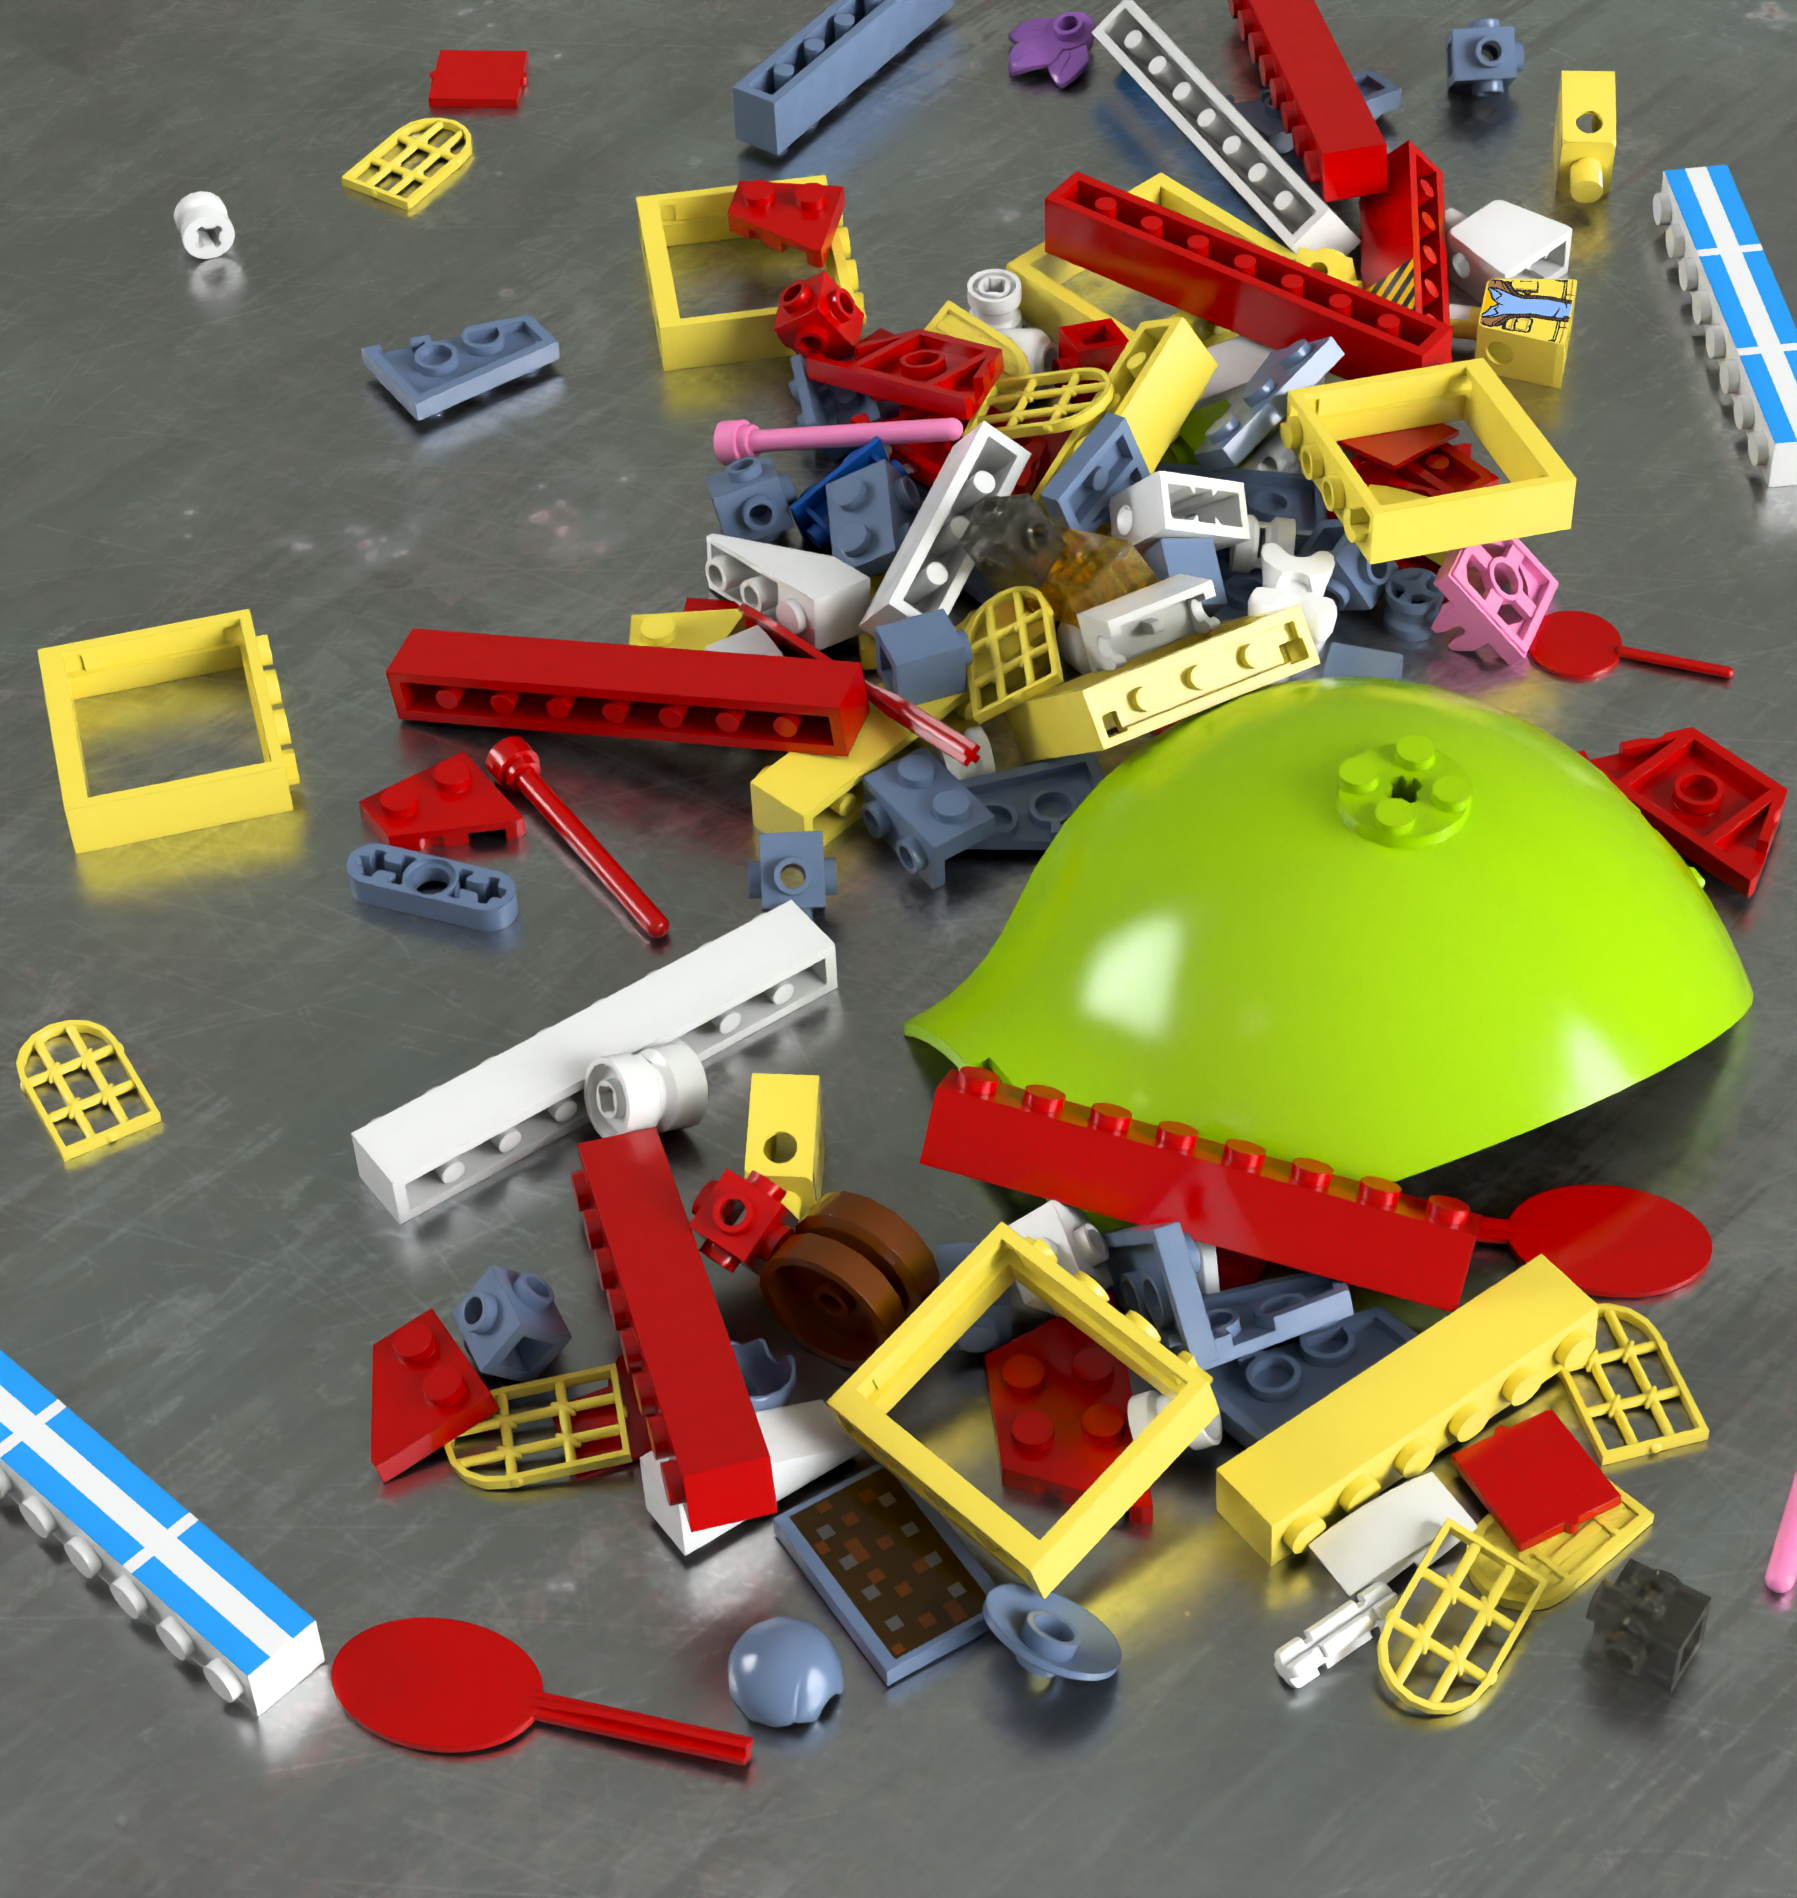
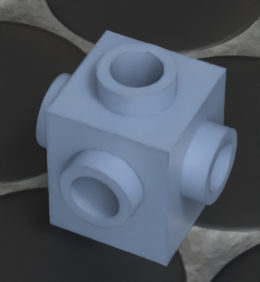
[1444,18,1524,97]
[704,455,797,543]
[1296,519,1399,611]
[747,831,837,921]
[451,1265,572,1383]

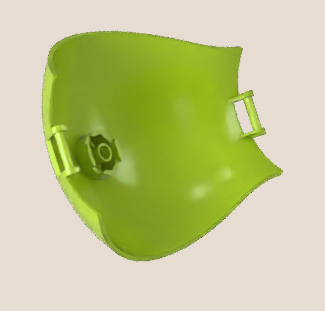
[902,676,1754,1233]

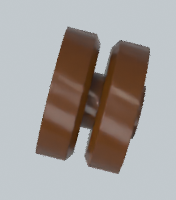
[759,1191,940,1369]

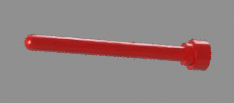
[485,736,670,938]

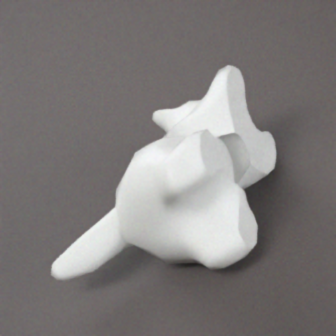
[1248,542,1337,686]

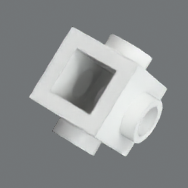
[1008,1200,1114,1317]

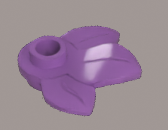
[1008,11,1095,88]

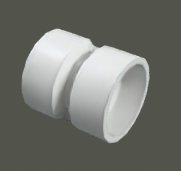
[584,1043,708,1138]

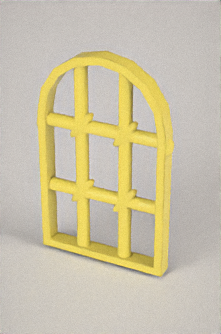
[341,118,472,211]
[962,367,1115,439]
[965,586,1064,725]
[16,1020,162,1162]
[1556,1303,1710,1466]
[444,1363,633,1490]
[1377,1518,1549,1714]

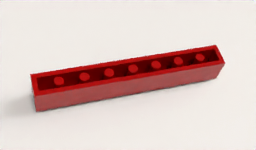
[1228,0,1388,202]
[1045,171,1453,380]
[386,628,870,757]
[919,1066,1483,1312]
[570,1127,778,1533]

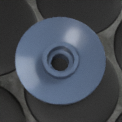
[983,1583,1122,1681]

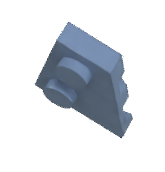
[1040,412,1151,541]

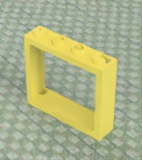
[1006,172,1297,348]
[636,175,866,371]
[1280,358,1576,565]
[1005,604,1320,763]
[37,609,301,854]
[827,1221,1220,1599]

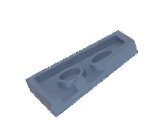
[1150,1271,1354,1389]

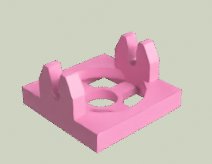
[1431,538,1559,666]

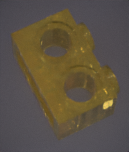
[1015,526,1160,629]

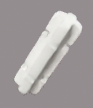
[1274,1582,1401,1688]

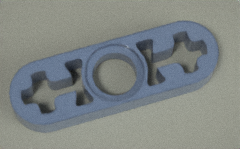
[346,843,519,932]

